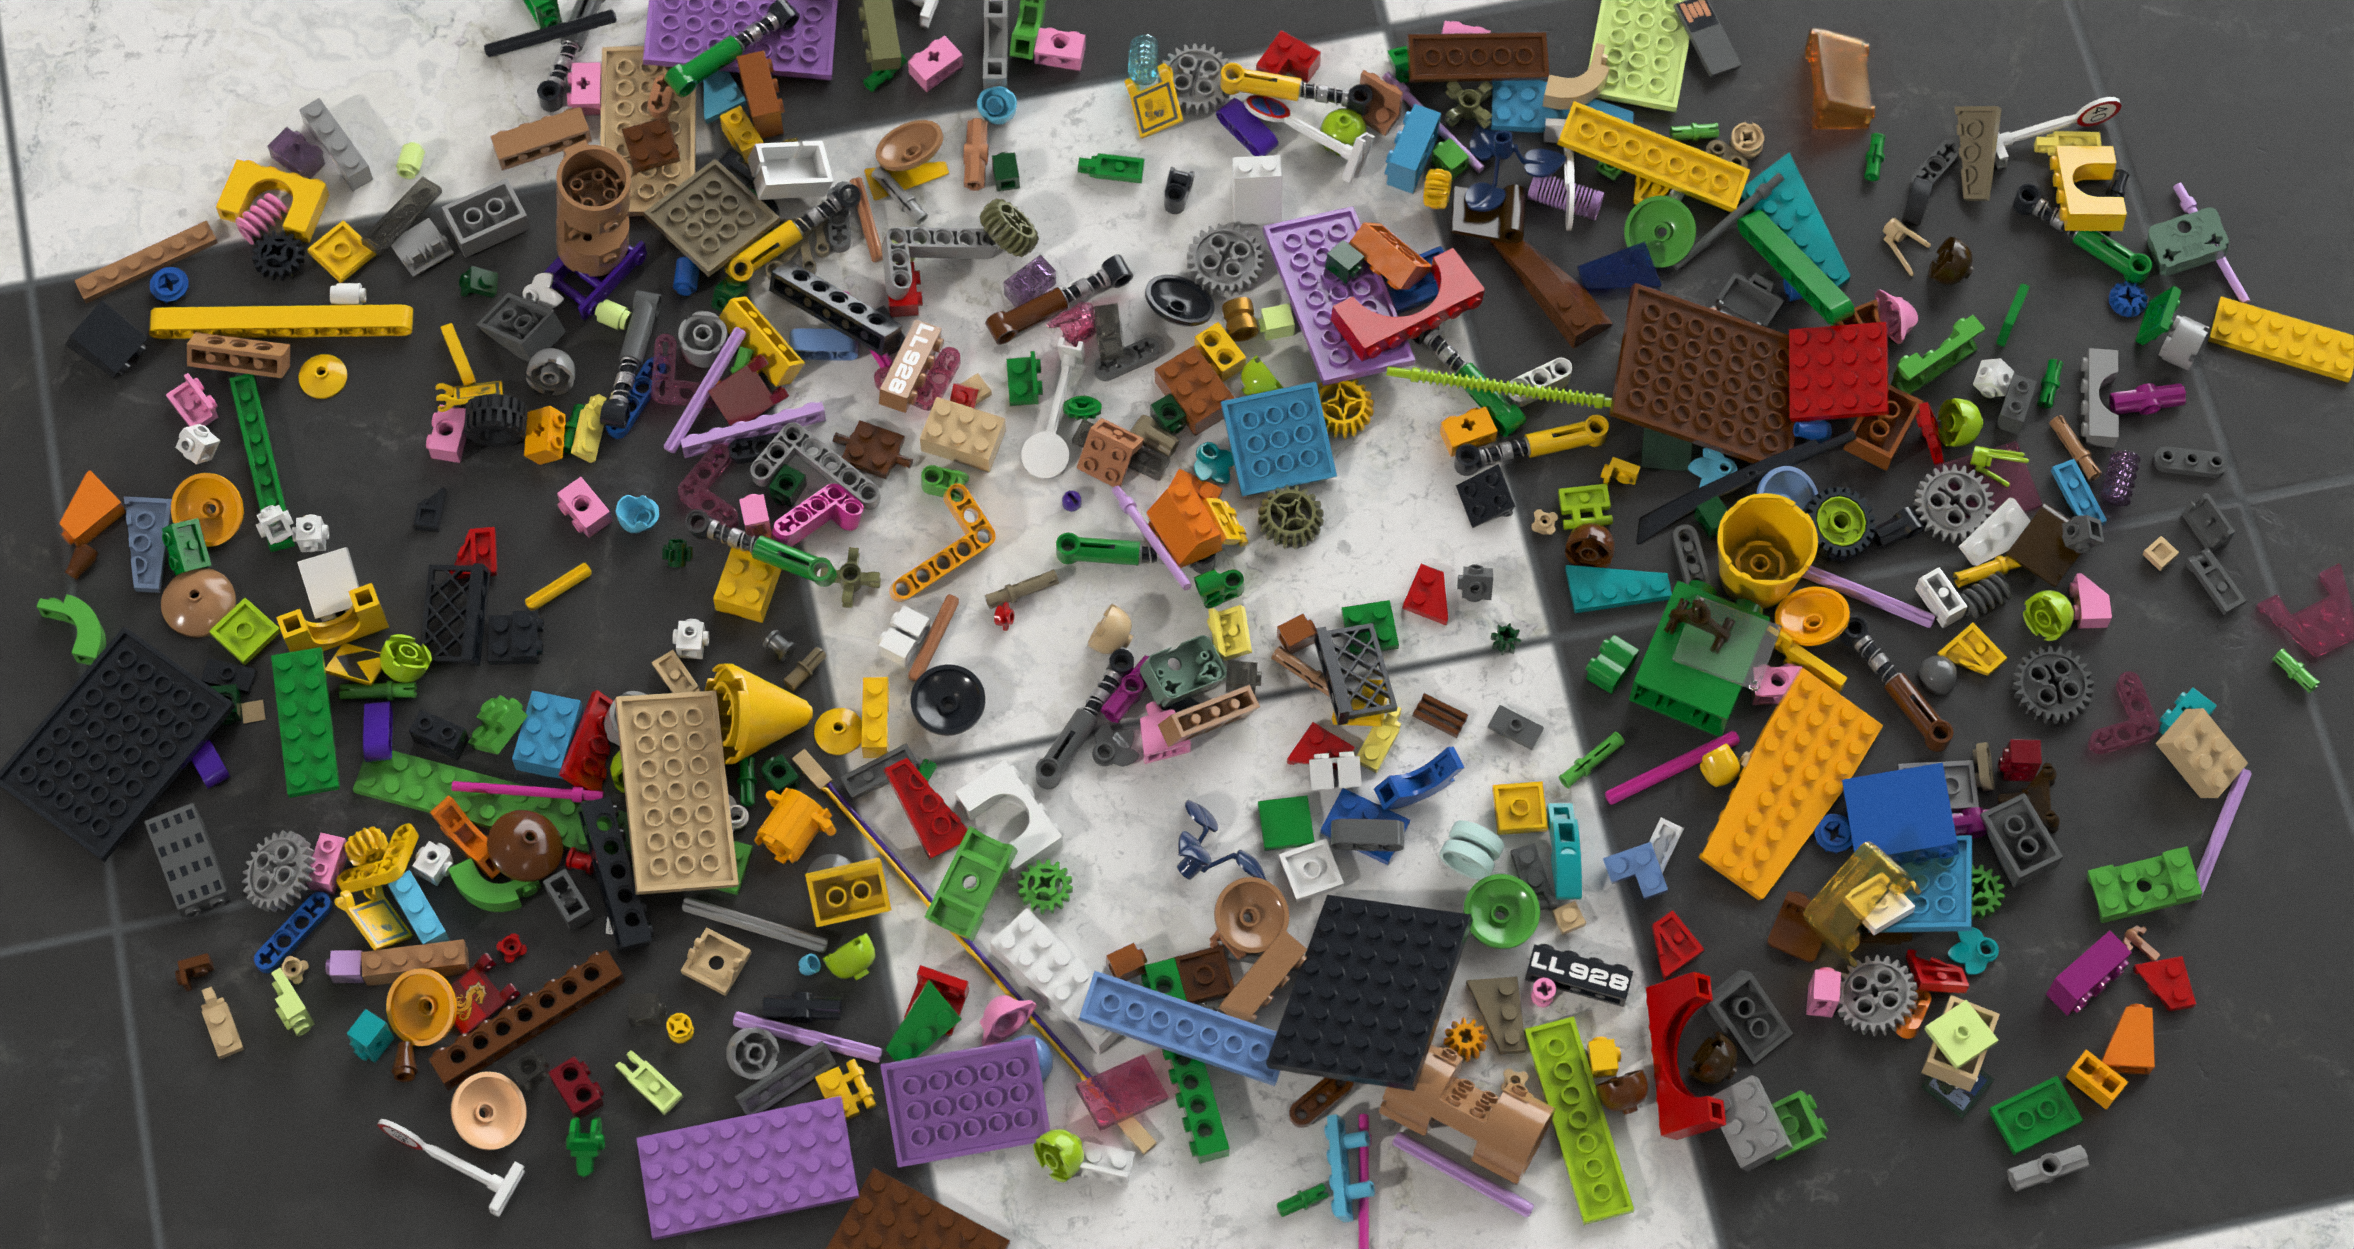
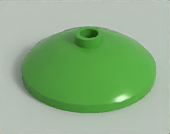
[1624,196,1696,268]
[1463,874,1540,949]

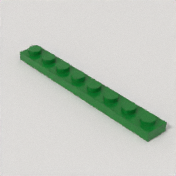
[229,374,295,552]

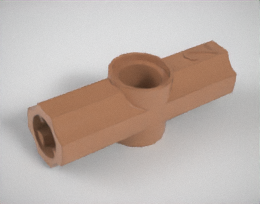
[963,118,988,191]

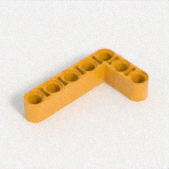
[889,484,996,602]

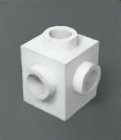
[1973,358,2014,398]
[176,424,221,464]
[256,505,294,545]
[292,514,329,552]
[673,619,709,659]
[412,841,454,886]

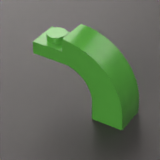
[1010,0,1046,60]
[37,594,106,665]
[448,858,541,912]

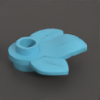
[1688,448,1737,488]

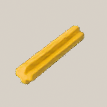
[525,563,592,611]

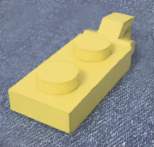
[2034,131,2101,156]
[571,394,606,463]
[1357,706,1402,773]

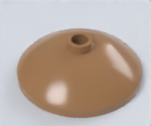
[875,120,943,171]
[161,568,236,638]
[1214,877,1289,954]

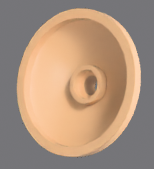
[451,1072,527,1150]

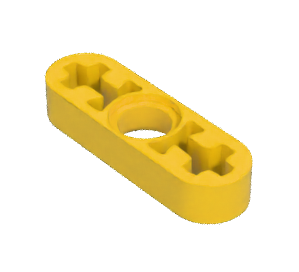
[440,323,476,386]

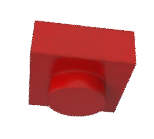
[950,383,979,409]

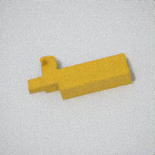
[1765,626,1847,694]

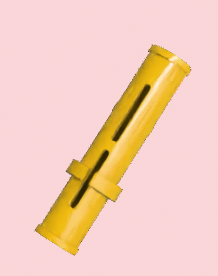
[1953,555,2021,588]

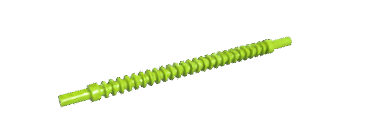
[1386,366,1612,409]

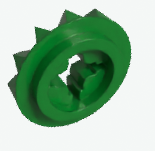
[1063,396,1102,421]

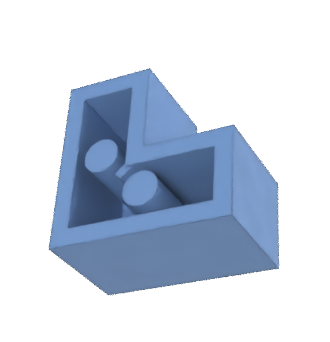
[1603,842,1669,900]

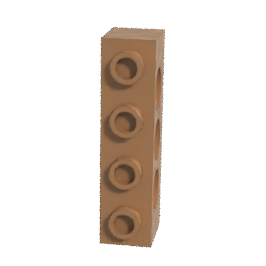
[187,332,290,378]
[1158,685,1260,747]

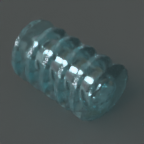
[1128,34,1159,85]

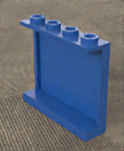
[1842,762,1959,872]

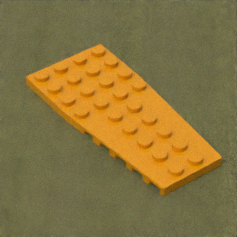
[1699,668,1883,900]

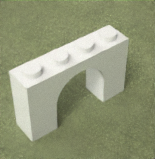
[955,760,1064,878]

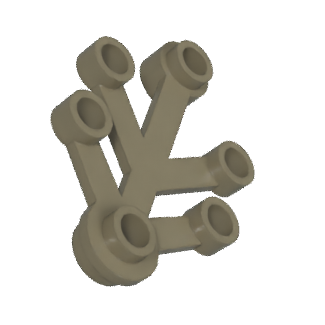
[766,217,830,280]

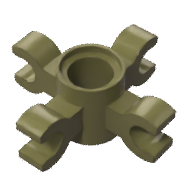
[1445,81,1493,129]
[820,547,881,608]

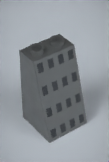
[144,803,231,918]

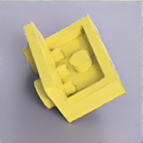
[1207,605,1252,661]

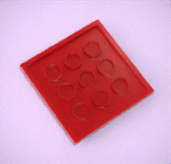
[1789,322,1889,422]

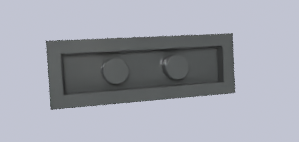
[840,743,919,801]

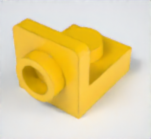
[1600,457,1640,487]

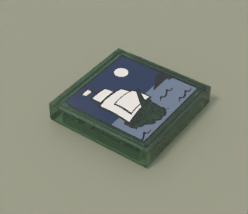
[1921,1068,1994,1119]

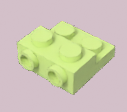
[271,968,315,1036]

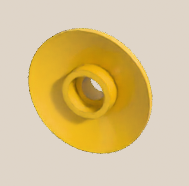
[299,354,348,399]
[814,708,862,755]

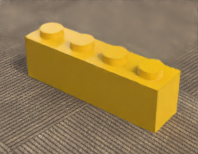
[719,296,805,386]

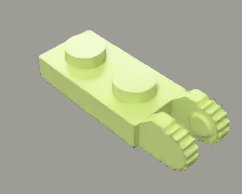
[615,1050,683,1115]

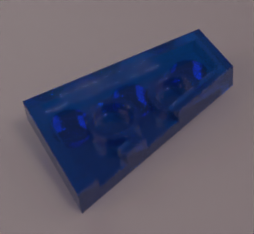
[1577,241,1662,290]

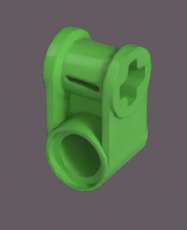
[921,465,969,502]

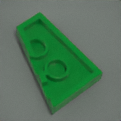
[885,979,962,1061]

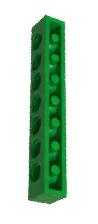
[1141,958,1230,1164]

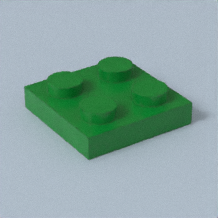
[2135,286,2182,345]
[1341,600,1399,655]

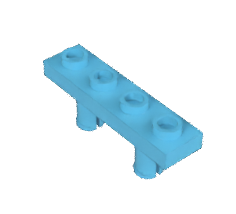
[1325,1114,1375,1223]

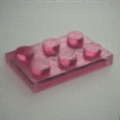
[1075,1054,1169,1131]

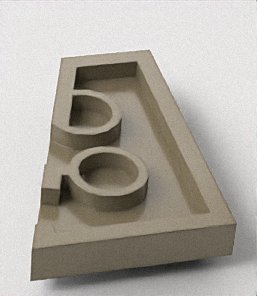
[1466,976,1526,1055]

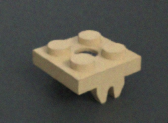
[681,927,751,996]

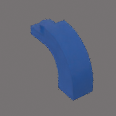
[1374,747,1465,810]

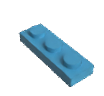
[2051,459,2107,525]

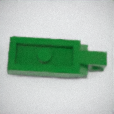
[1078,153,1145,184]

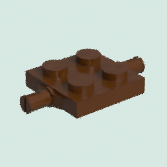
[833,420,913,479]

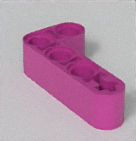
[770,483,864,547]

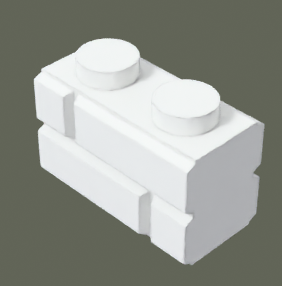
[1915,567,1968,628]

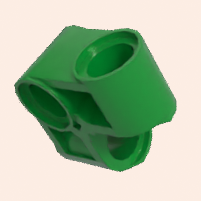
[1194,569,1244,609]

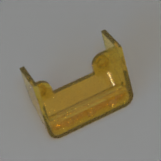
[1804,841,1922,968]

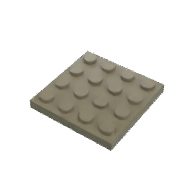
[644,159,780,277]

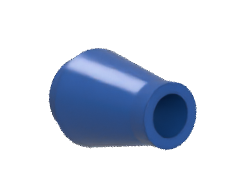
[1793,420,1832,443]

